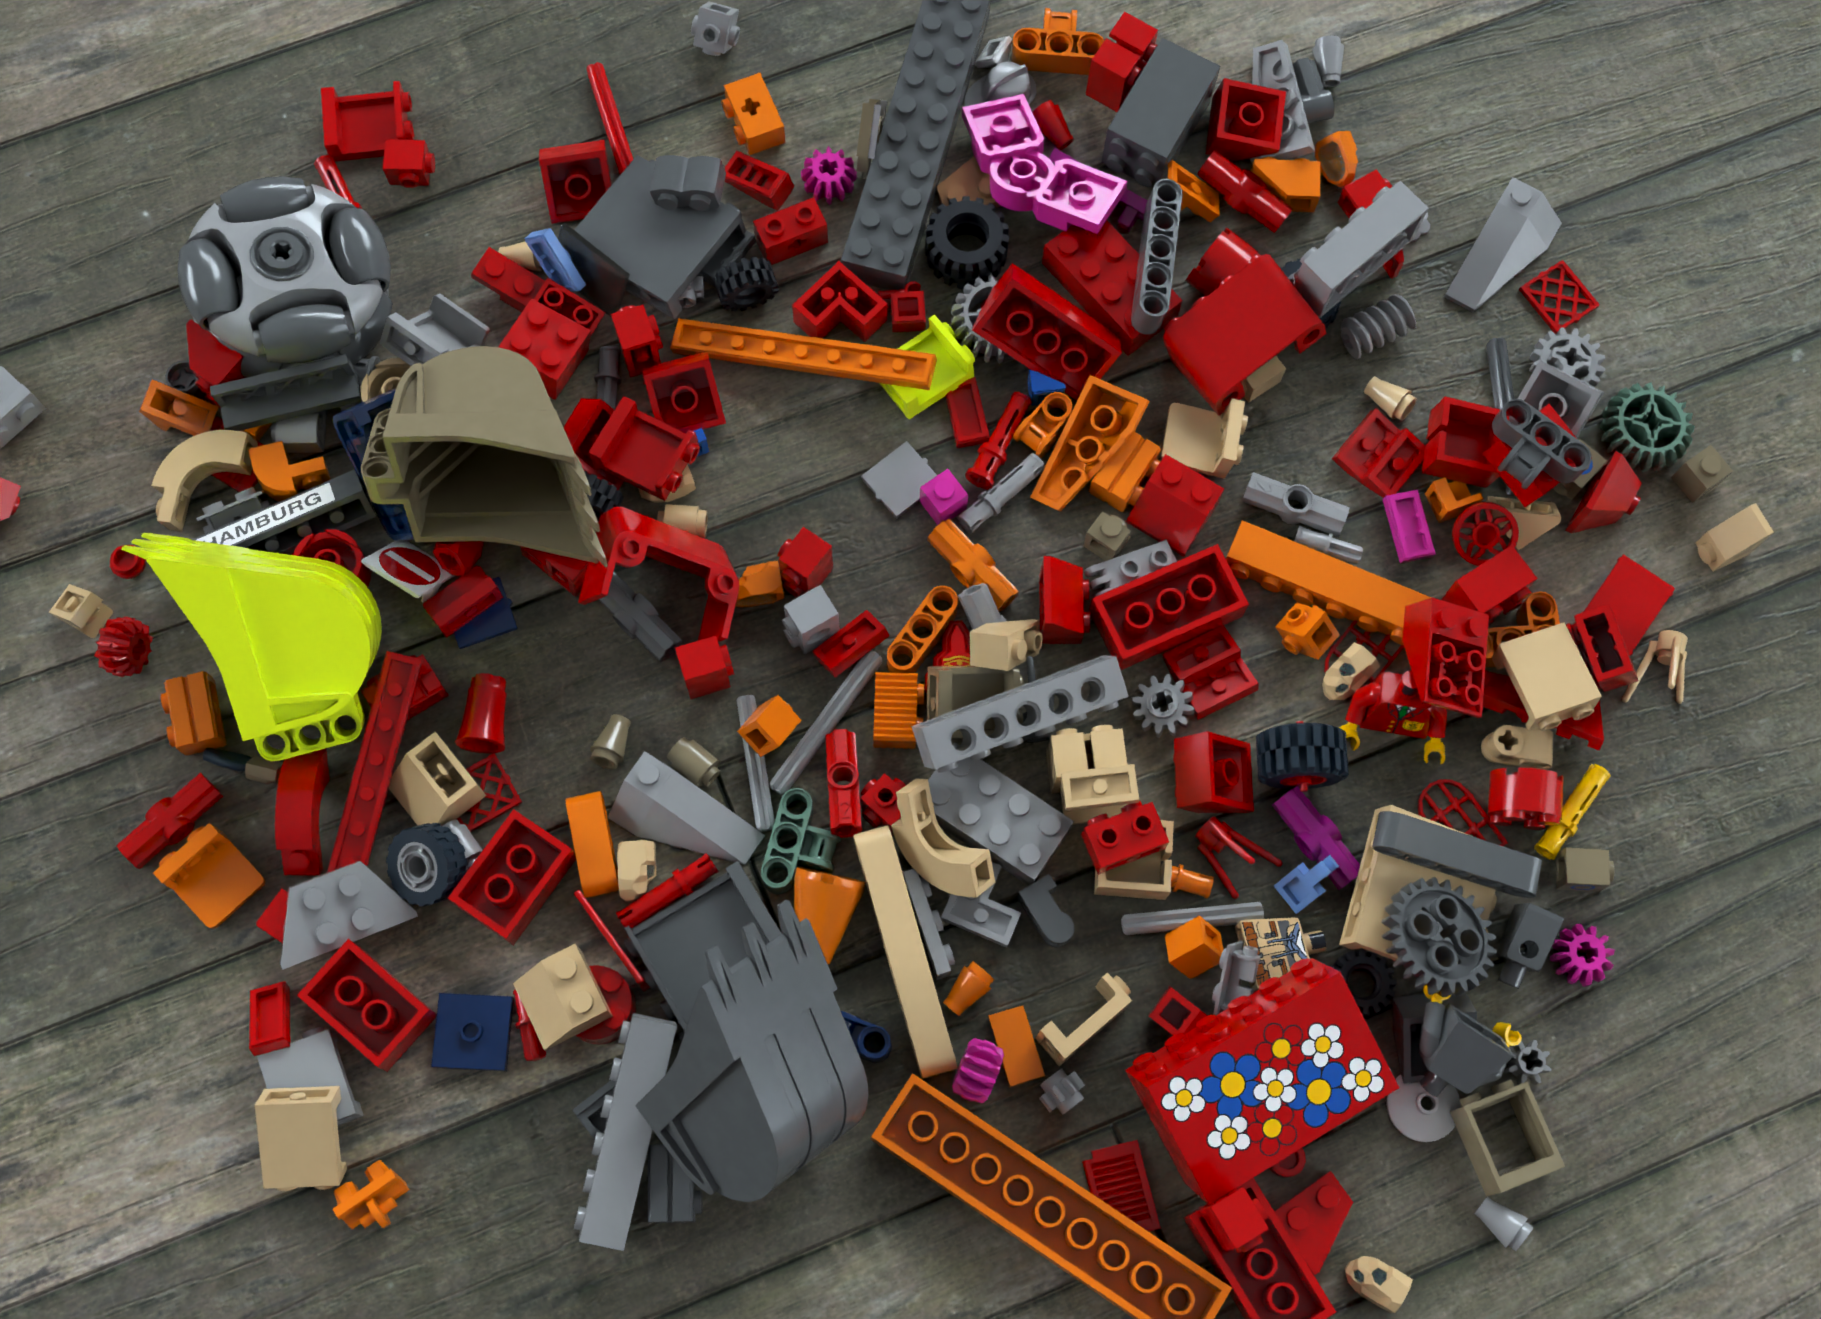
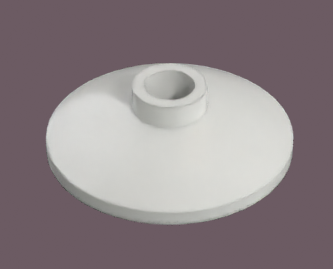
[1386,1074,1461,1142]

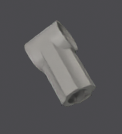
[958,583,1007,631]

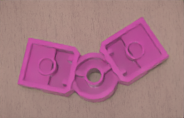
[962,94,1127,234]

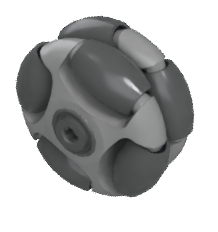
[177,176,393,378]

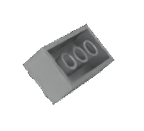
[1294,181,1429,318]
[928,743,1074,886]

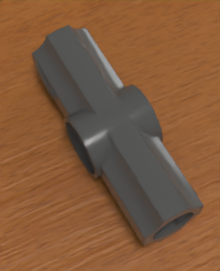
[598,571,683,663]

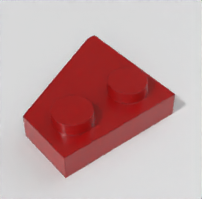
[1274,1171,1353,1275]

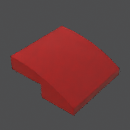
[1332,408,1425,498]
[1163,625,1259,720]

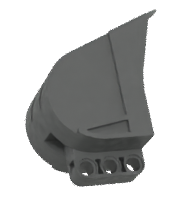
[635,900,868,1202]

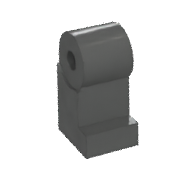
[1017,874,1074,947]

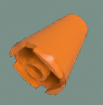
[794,867,866,964]

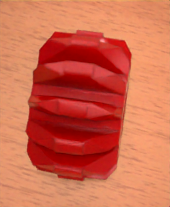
[94,616,153,677]

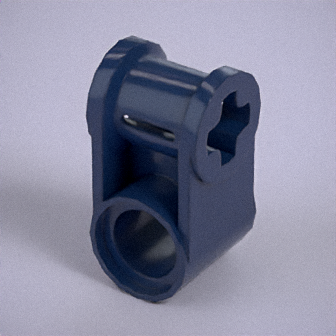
[841,1011,892,1063]

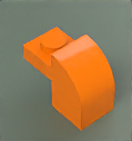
[248,441,331,502]

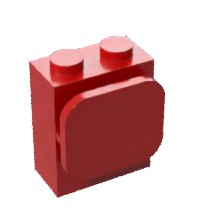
[1566,604,1639,692]

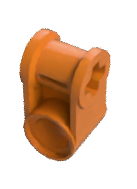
[1013,392,1072,458]

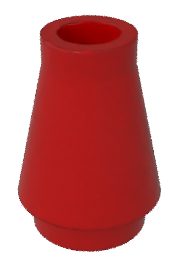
[1032,100,1075,151]

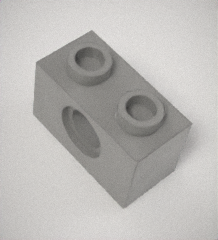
[782,585,840,655]

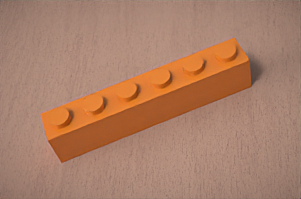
[1226,520,1432,645]

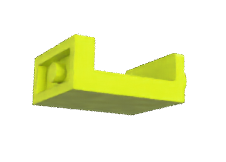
[879,315,975,420]

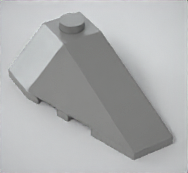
[608,751,766,866]

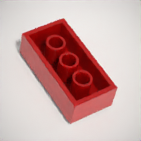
[1042,220,1183,356]
[1089,544,1249,670]
[1183,1178,1336,1319]

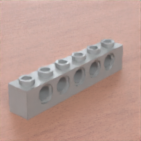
[911,655,1129,773]

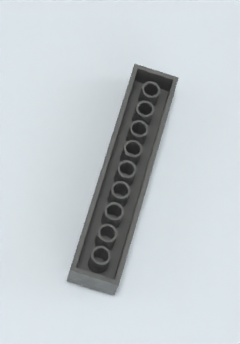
[841,0,991,290]

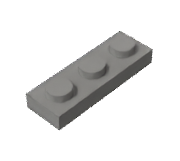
[903,869,955,980]

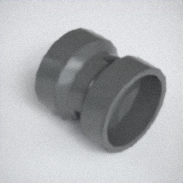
[165,360,207,400]

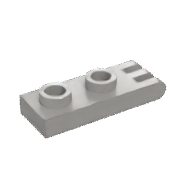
[1084,540,1177,596]

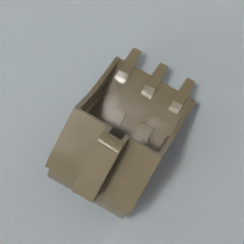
[361,346,608,567]

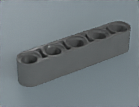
[1131,179,1183,334]
[1372,811,1542,898]

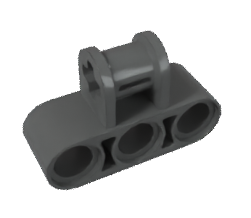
[1492,399,1592,490]

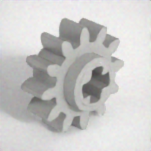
[1132,674,1195,738]

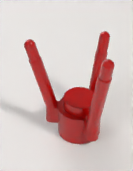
[1195,816,1283,899]

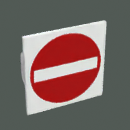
[361,540,455,602]

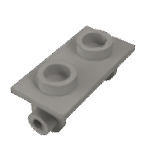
[196,487,271,534]
[1212,940,1260,1015]

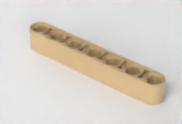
[853,825,957,1079]

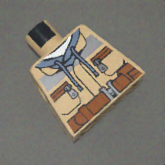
[1235,918,1326,993]

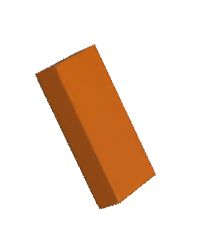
[988,1005,1045,1088]

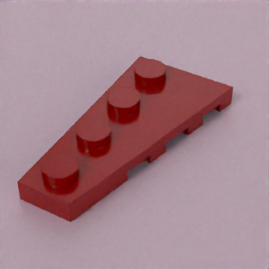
[1483,670,1604,751]

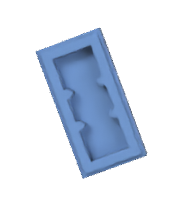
[524,228,586,292]

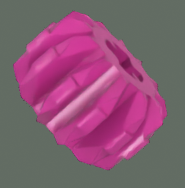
[801,146,857,205]
[1549,924,1615,987]
[952,1038,1004,1103]

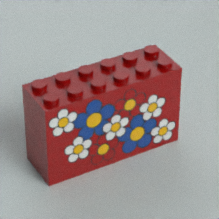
[1125,958,1399,1205]

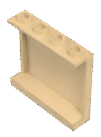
[1339,805,1497,964]

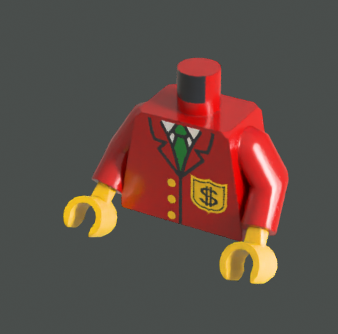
[1339,670,1447,765]

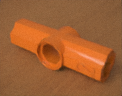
[927,519,1019,612]

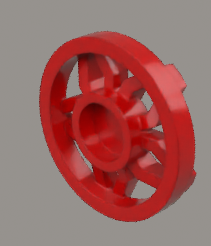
[1452,502,1519,566]

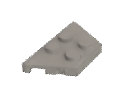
[280,861,418,970]

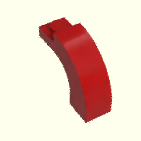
[275,748,330,875]

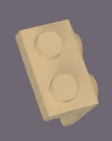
[1160,398,1248,479]

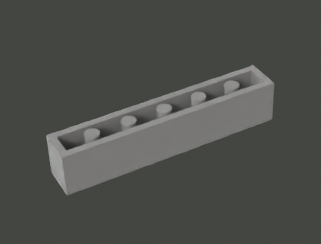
[574,1013,677,1251]

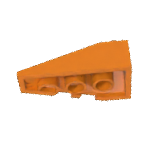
[1030,375,1150,512]

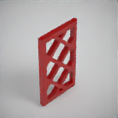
[574,890,650,992]

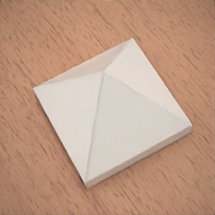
[975,36,1012,68]

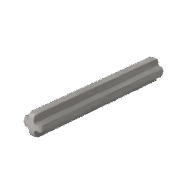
[736,695,775,832]
[1121,902,1264,935]

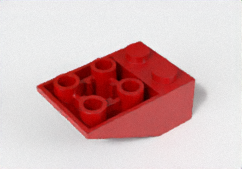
[1402,597,1489,718]

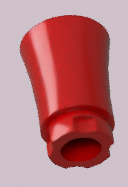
[455,673,507,754]

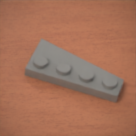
[1250,40,1315,164]

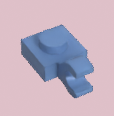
[1274,855,1339,914]

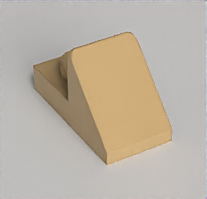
[49,584,113,638]

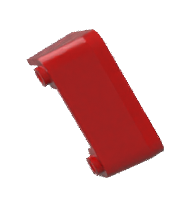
[578,507,740,642]

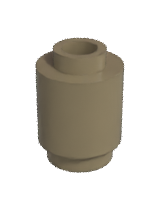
[667,737,721,788]

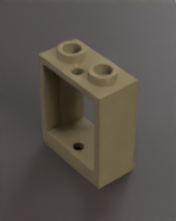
[1449,1079,1565,1197]

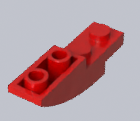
[471,247,606,338]

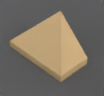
[1486,496,1561,550]

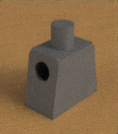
[1495,903,1564,989]

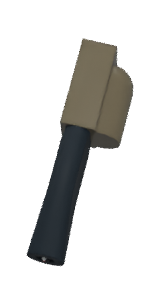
[203,748,283,784]

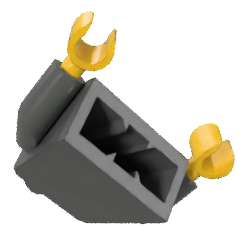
[1419,984,1522,1097]

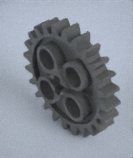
[1382,877,1497,997]

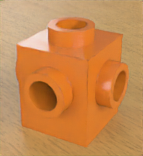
[1275,602,1340,660]

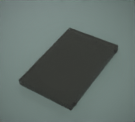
[558,223,630,318]

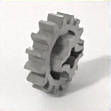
[1529,327,1605,387]

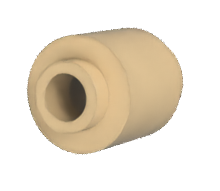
[657,504,708,538]

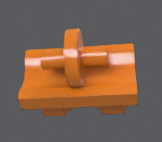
[333,1160,410,1229]

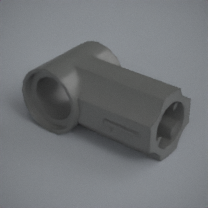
[1293,58,1334,123]

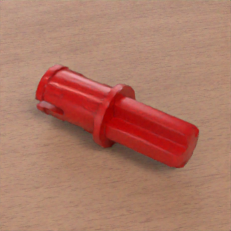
[513,990,547,1061]

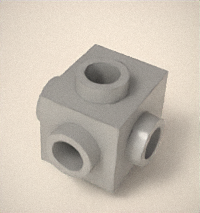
[691,1,740,56]

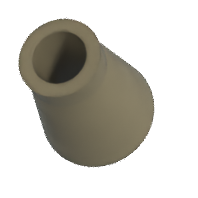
[590,714,631,769]

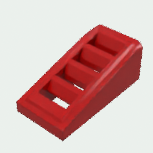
[724,151,794,211]

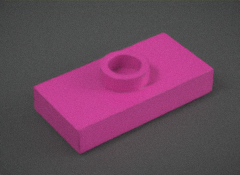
[1382,490,1436,564]

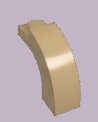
[151,430,258,532]
[891,778,996,898]

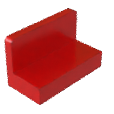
[423,565,503,638]

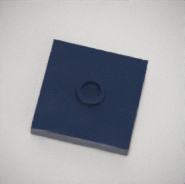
[431,993,514,1072]

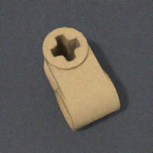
[1481,725,1553,770]

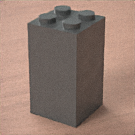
[1101,38,1221,188]

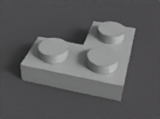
[941,862,1021,948]

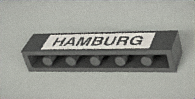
[192,469,376,555]

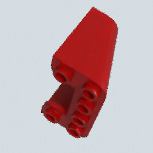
[1163,254,1327,416]

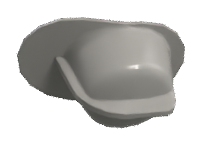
[965,62,1037,107]

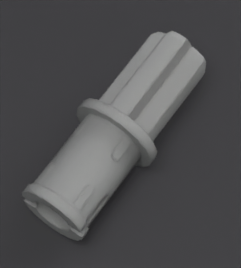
[1294,526,1363,564]

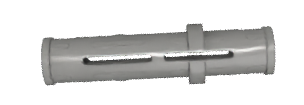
[957,453,1045,534]

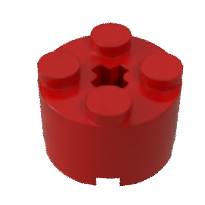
[1185,227,1260,296]
[293,529,372,588]
[1488,768,1564,830]
[575,965,636,1045]

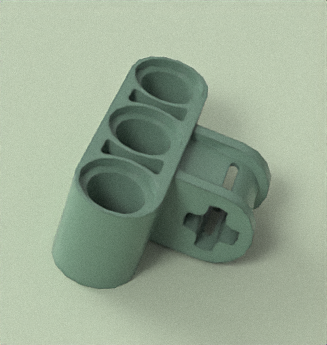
[761,788,842,895]

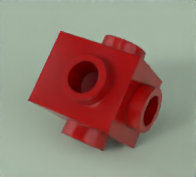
[860,773,906,837]

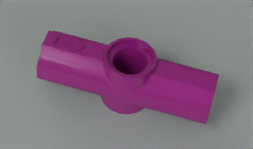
[1272,786,1360,890]

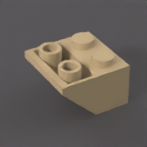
[389,732,487,826]

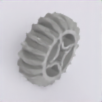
[950,273,1014,364]

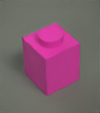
[919,469,968,525]

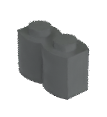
[650,155,726,211]

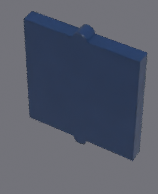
[454,576,518,649]

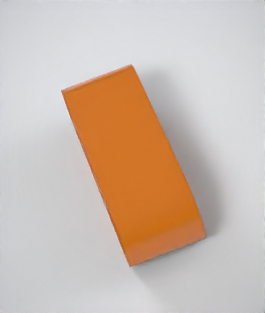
[887,585,958,673]
[565,791,619,898]

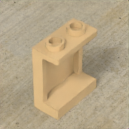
[1492,623,1602,731]
[1060,764,1139,825]
[1035,973,1132,1067]
[255,1086,347,1191]

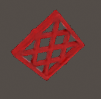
[1519,260,1600,335]
[457,753,523,832]

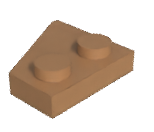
[936,156,1001,208]

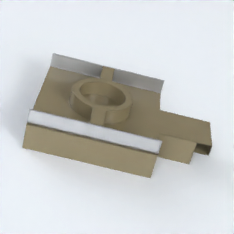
[856,99,887,179]

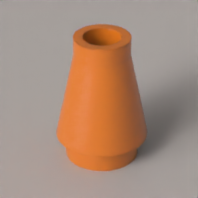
[943,961,995,1016]

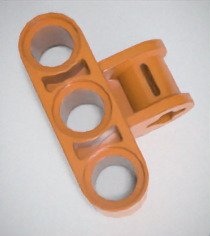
[1011,8,1105,75]

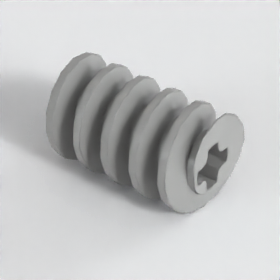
[1341,294,1416,359]

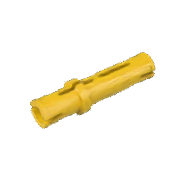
[1534,764,1611,860]

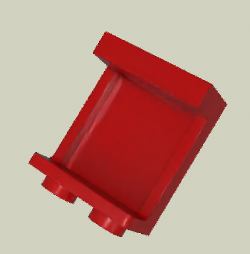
[321,81,414,162]
[588,396,700,501]

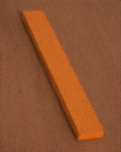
[670,318,937,390]

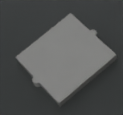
[861,441,937,519]

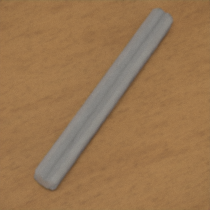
[769,650,882,796]

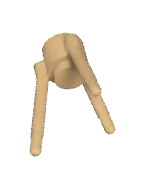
[1622,630,1688,704]

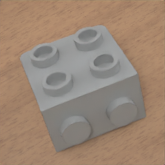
[0,366,46,449]

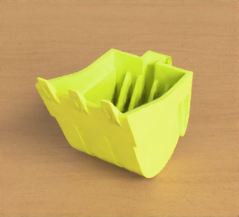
[121,533,382,761]

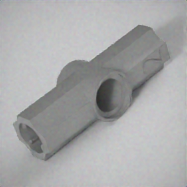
[1242,472,1350,537]

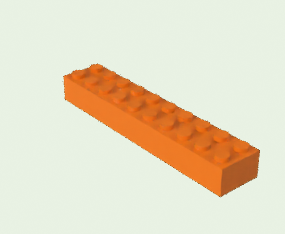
[871,1073,1232,1319]

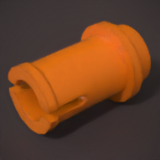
[1171,864,1214,899]

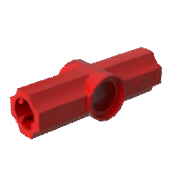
[1197,150,1293,233]
[825,729,862,838]
[116,773,223,869]

